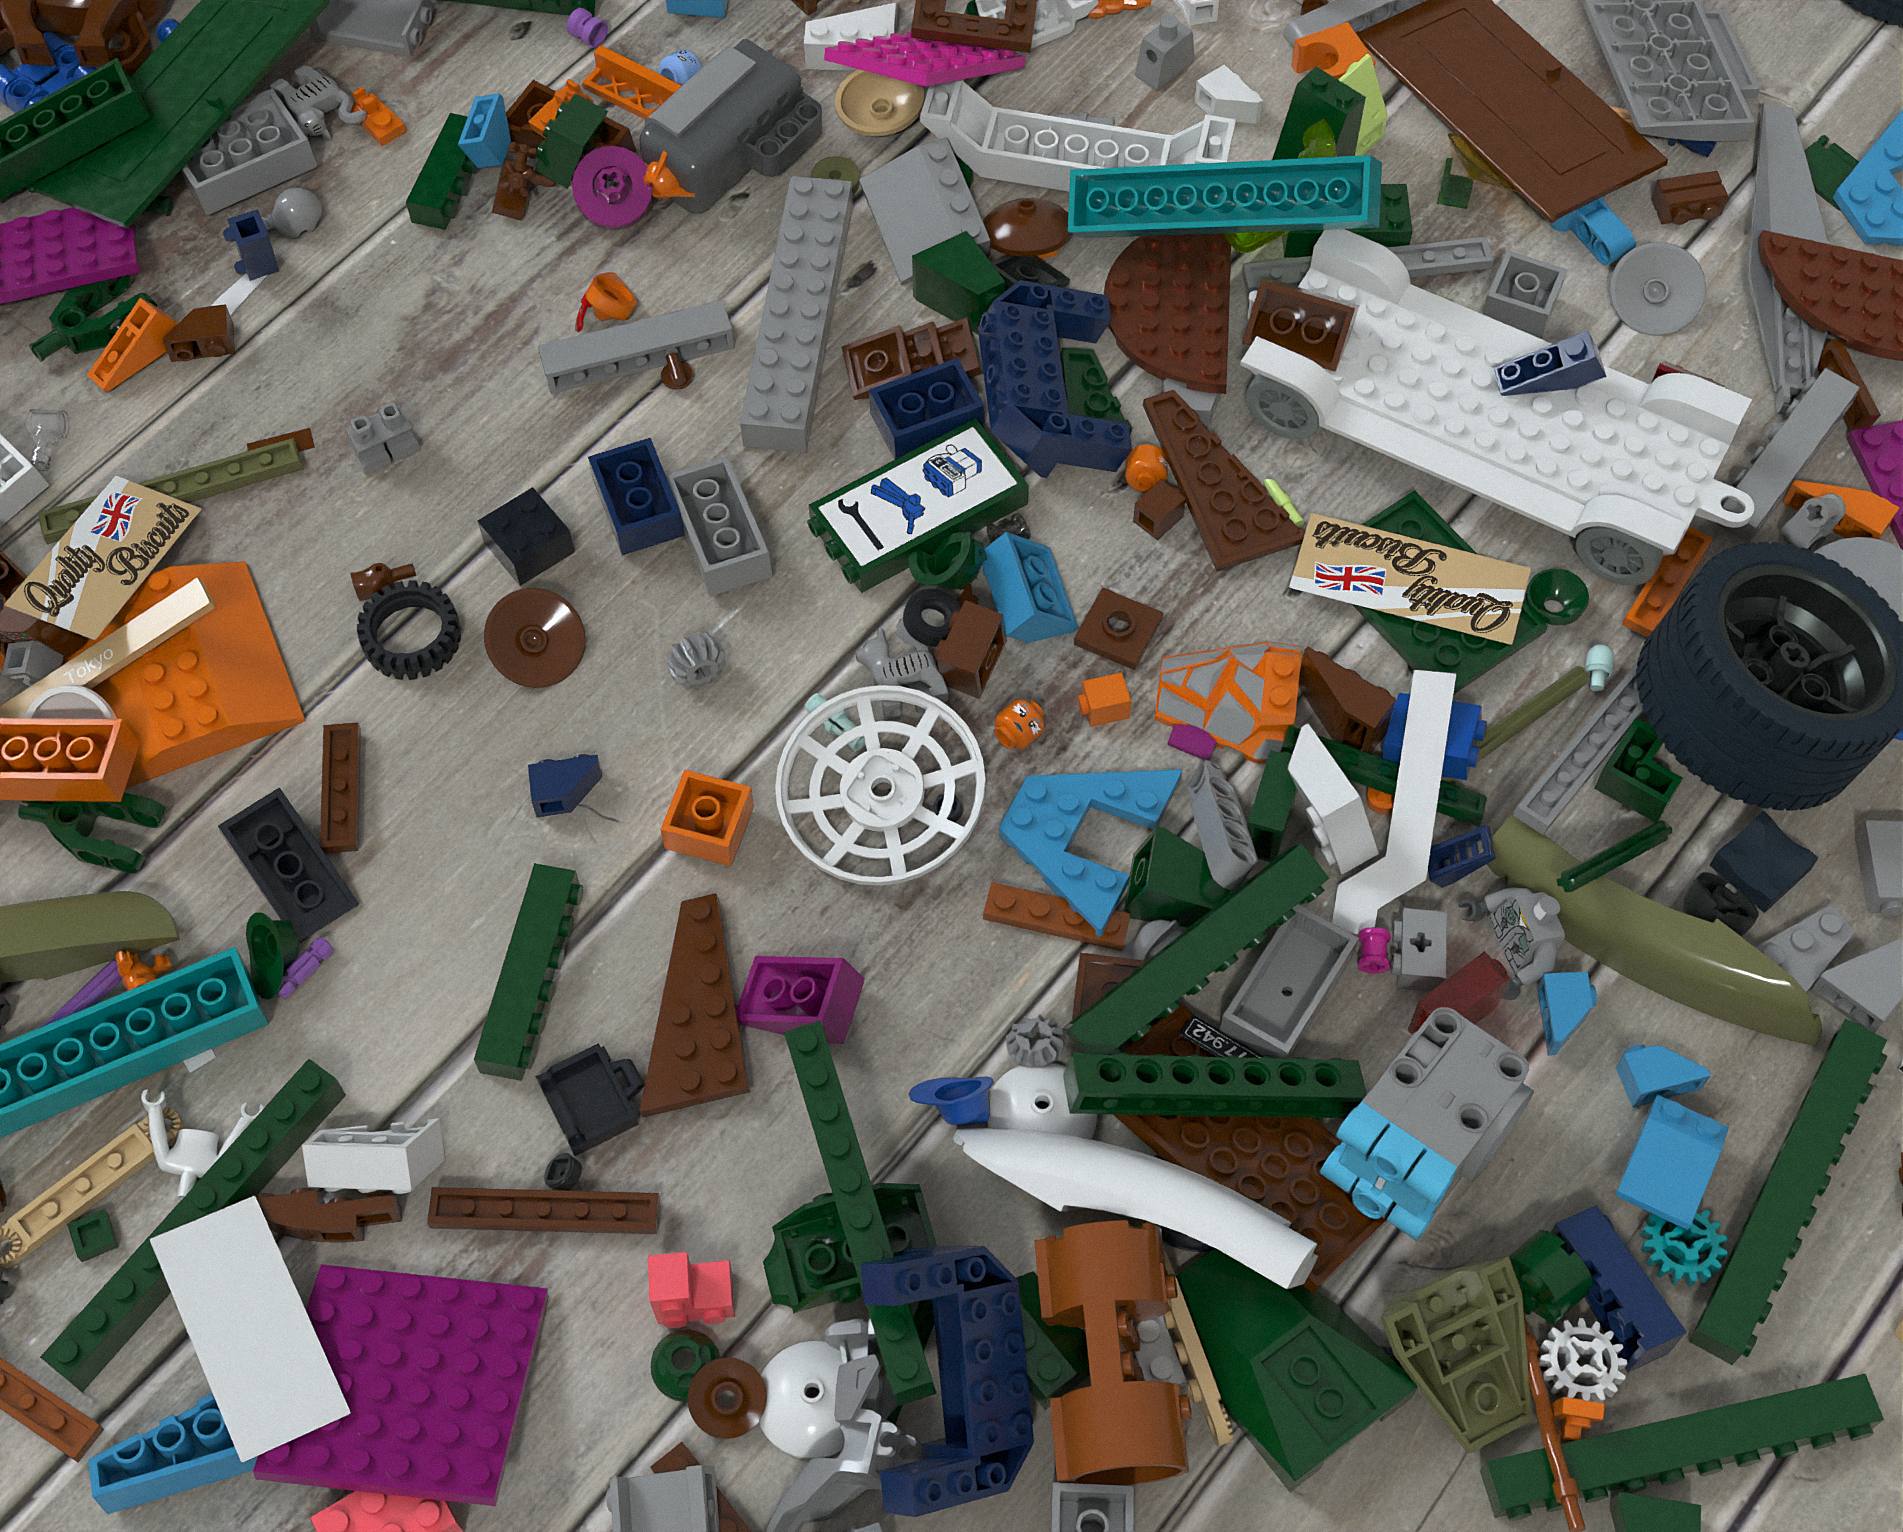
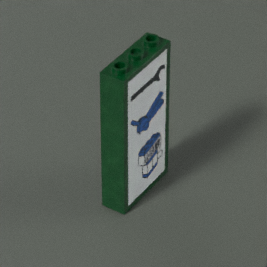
[807,418,1029,593]

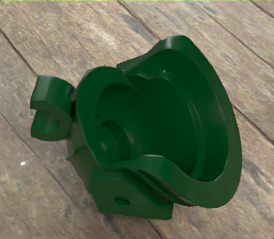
[908,531,987,590]

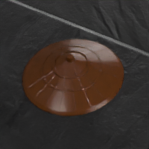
[484,588,585,688]

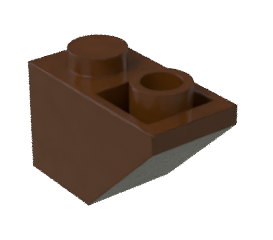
[163,304,235,362]

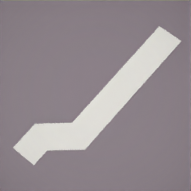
[1332,670,1456,935]

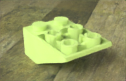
[1338,54,1388,156]

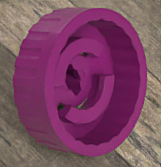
[572,146,653,230]

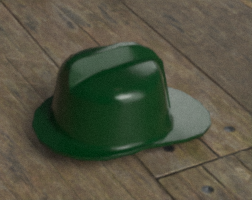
[246,912,299,999]

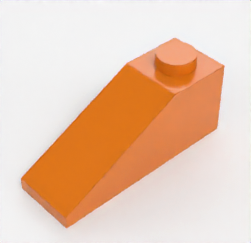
[87,298,179,392]
[1783,480,1899,540]

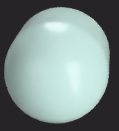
[1585,644,1615,691]

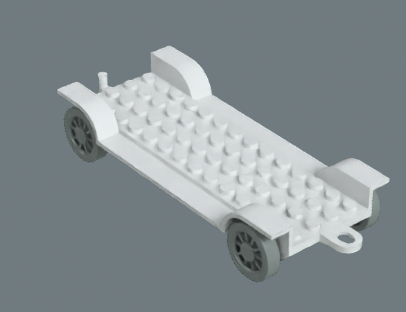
[1240,229,1754,586]

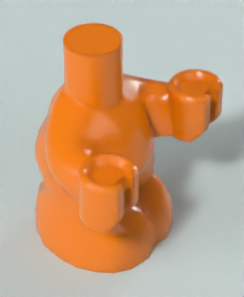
[115,951,172,991]

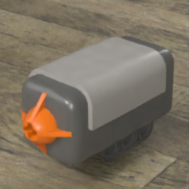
[639,39,822,214]

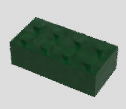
[1281,184,1413,258]

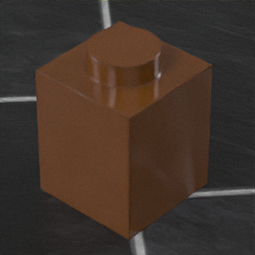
[1133,480,1186,541]

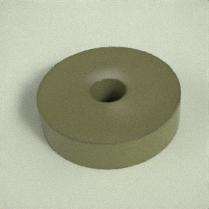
[811,156,860,196]

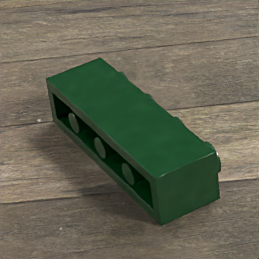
[406,113,478,230]

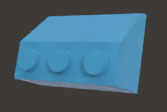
[982,532,1079,643]

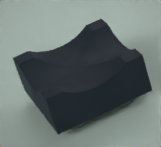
[1710,811,1818,913]

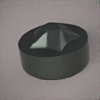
[544,1153,582,1191]

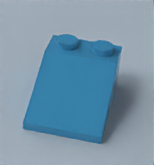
[1615,1094,1729,1230]

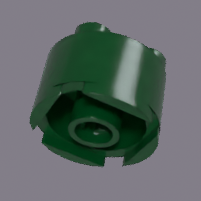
[1509,1230,1593,1324]

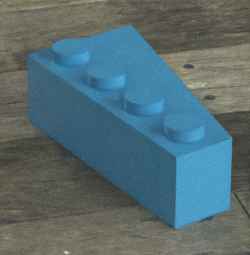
[88,1393,258,1514]

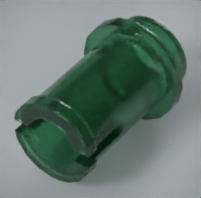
[141,195,173,216]

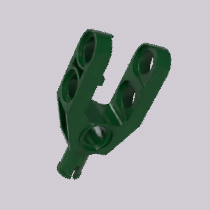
[29,275,158,362]
[18,792,167,874]

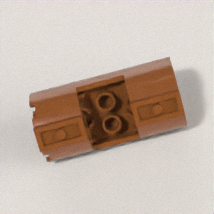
[1034,1220,1192,1486]

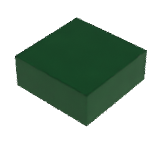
[67,1209,119,1262]

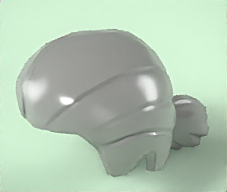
[261,188,323,238]

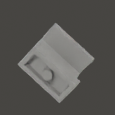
[606,1465,720,1532]

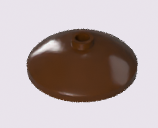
[983,198,1073,256]

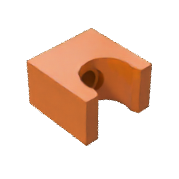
[1291,22,1376,79]

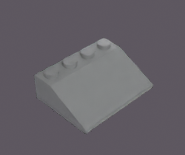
[180,88,317,216]
[859,137,990,285]

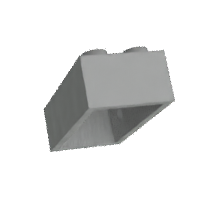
[1220,904,1359,1059]

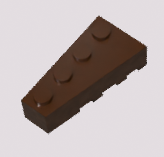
[506,80,637,154]

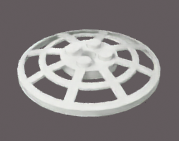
[775,685,986,886]

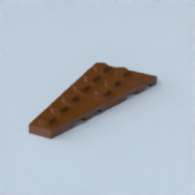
[1142,390,1306,572]
[639,893,751,1117]

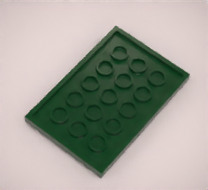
[1352,490,1548,695]

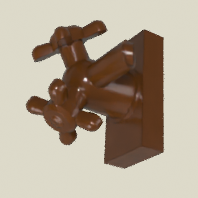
[492,142,556,221]

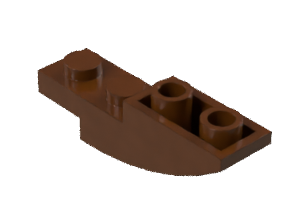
[240,1188,402,1243]

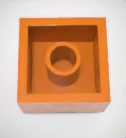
[660,769,754,866]

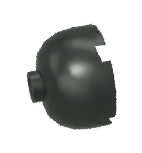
[1683,872,1759,936]

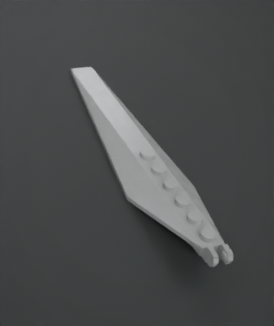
[1748,103,1829,415]

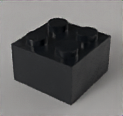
[477,487,575,586]

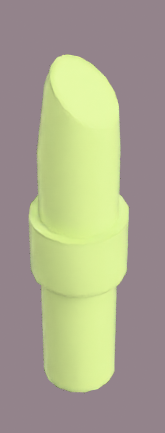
[1264,479,1305,528]

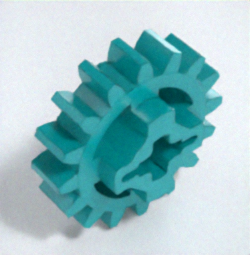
[1640,1210,1727,1287]

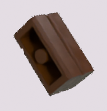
[1651,171,1728,225]

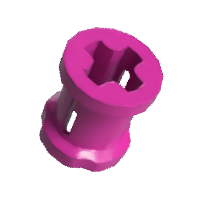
[1358,927,1391,974]

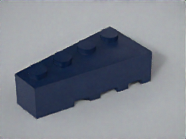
[1551,1205,1687,1373]

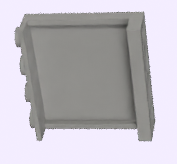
[309,0,441,57]

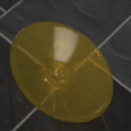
[1448,133,1516,191]

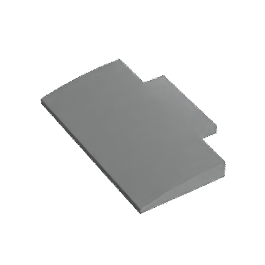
[1581,0,1760,141]

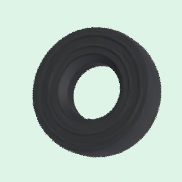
[903,589,962,647]

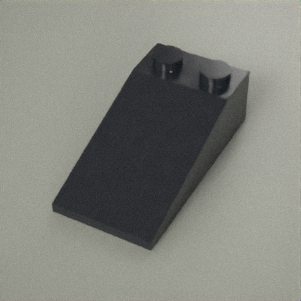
[218,787,359,944]

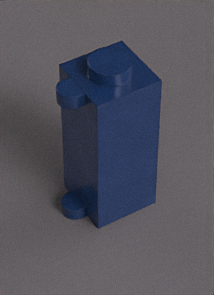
[223,209,279,281]

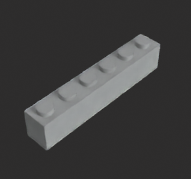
[538,300,735,394]
[1715,368,1860,543]

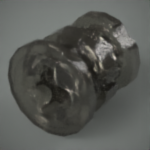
[986,513,1030,543]

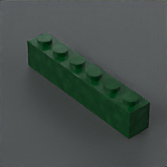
[474,863,583,1081]

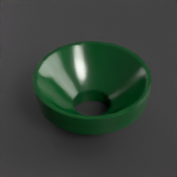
[1526,569,1589,626]
[650,1329,721,1402]

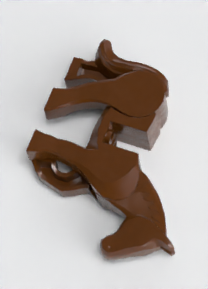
[0,0,166,76]

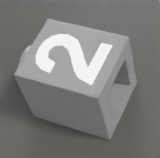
[1,640,64,688]

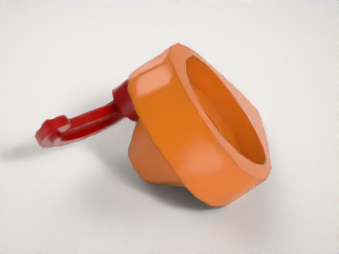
[575,272,637,332]

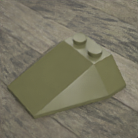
[1381,1256,1532,1453]

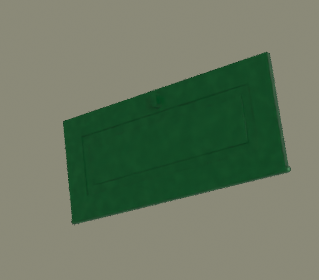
[28,0,330,229]

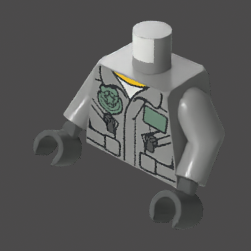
[1458,888,1565,1000]

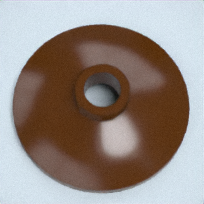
[687,1357,767,1439]

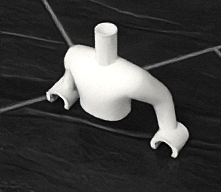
[141,1089,264,1200]

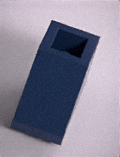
[528,754,602,817]

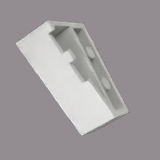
[302,1118,445,1194]

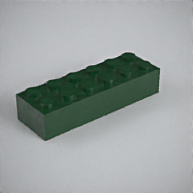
[0,58,151,201]

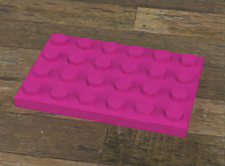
[824,30,1026,86]

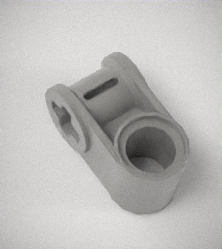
[1781,493,1846,553]

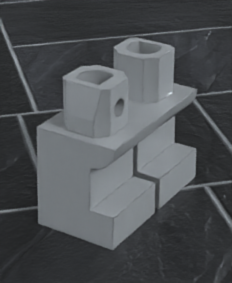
[345,402,421,475]

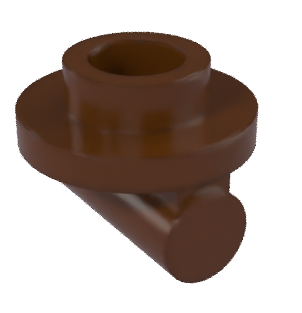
[661,353,693,390]

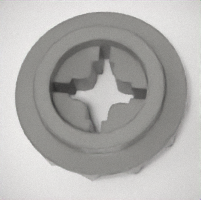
[1006,1014,1065,1067]

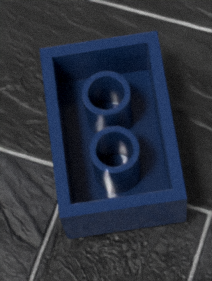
[869,358,984,460]
[588,437,685,555]

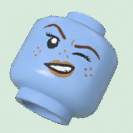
[659,50,702,85]

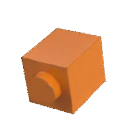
[1077,672,1131,727]

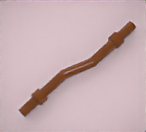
[1524,1314,1586,1532]

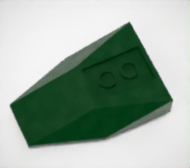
[1176,1248,1418,1492]

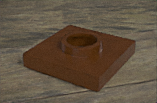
[1074,588,1164,670]

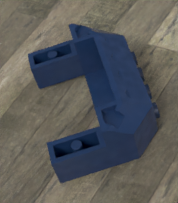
[978,280,1132,478]
[860,1245,1034,1517]

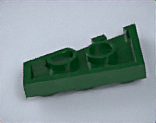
[1060,348,1133,434]

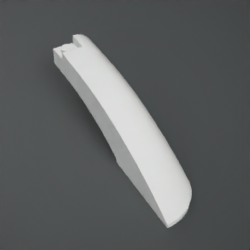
[953,1128,1318,1289]

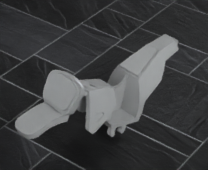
[765,1319,920,1532]

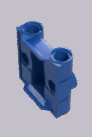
[0,32,97,113]

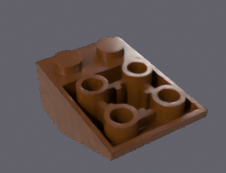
[1298,646,1397,754]

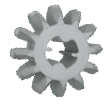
[666,632,726,689]

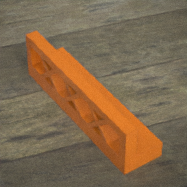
[582,45,682,120]

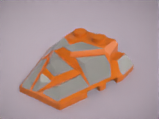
[1154,641,1301,764]

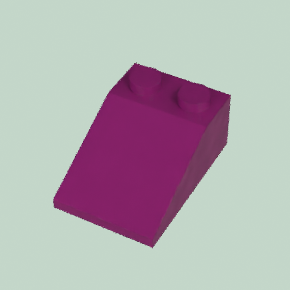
[737,956,865,1044]

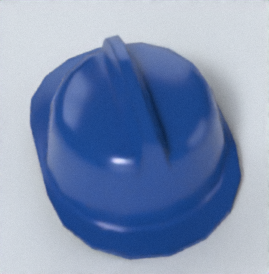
[909,1076,994,1126]

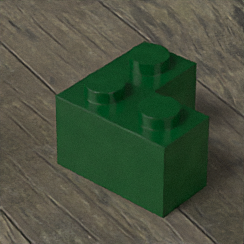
[535,93,608,189]
[1594,718,1683,822]

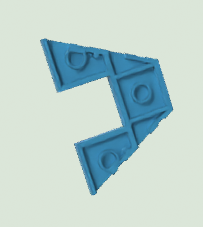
[1833,110,1903,246]
[999,769,1182,937]

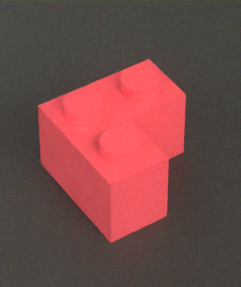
[648,1252,735,1328]

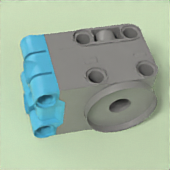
[1320,1007,1534,1241]

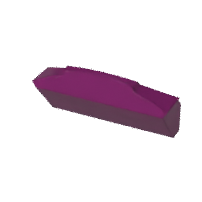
[1167,724,1217,761]

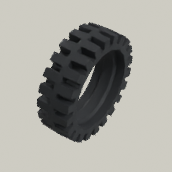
[357,580,461,680]

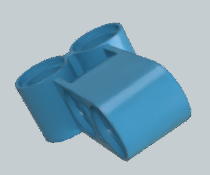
[1548,195,1636,265]

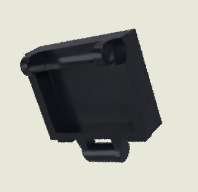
[535,1043,644,1156]

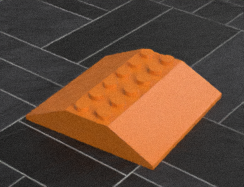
[62,561,305,789]

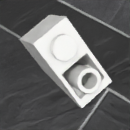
[1194,65,1263,124]

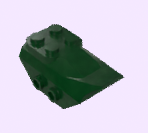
[763,1183,937,1314]

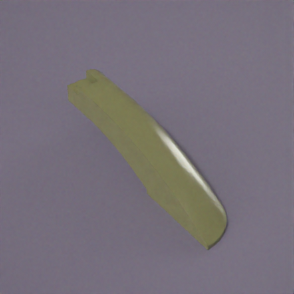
[1483,812,1822,1046]
[0,891,180,983]

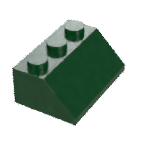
[1016,1271,1090,1410]

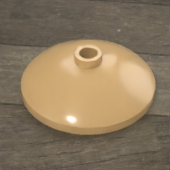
[835,69,925,136]

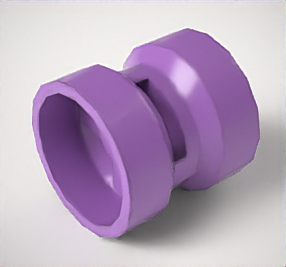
[566,8,608,48]

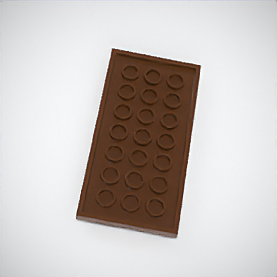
[1113,1004,1396,1294]

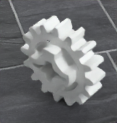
[1538,1318,1627,1403]

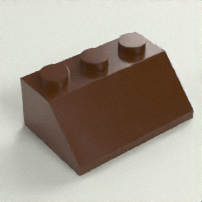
[1242,278,1360,372]

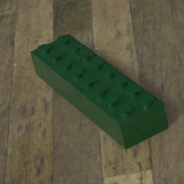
[1062,843,1330,1055]

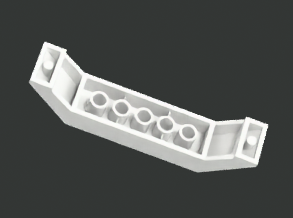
[920,80,1236,191]

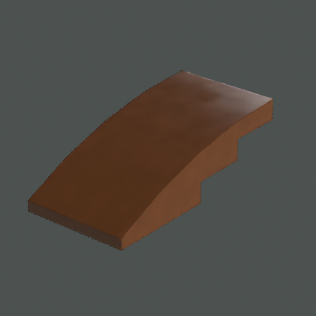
[841,317,983,400]

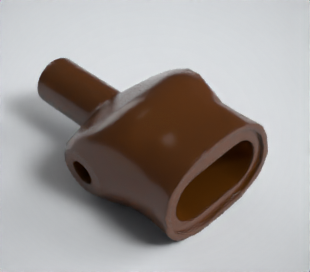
[350,563,416,601]

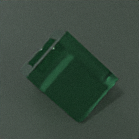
[1437,157,1474,209]

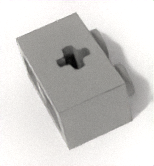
[1391,908,1447,993]

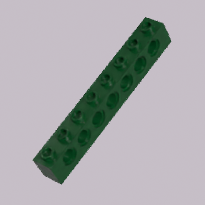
[1063,1052,1367,1118]

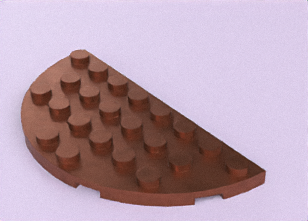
[1758,230,1903,361]
[1104,233,1232,394]

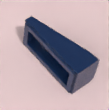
[1428,825,1496,888]

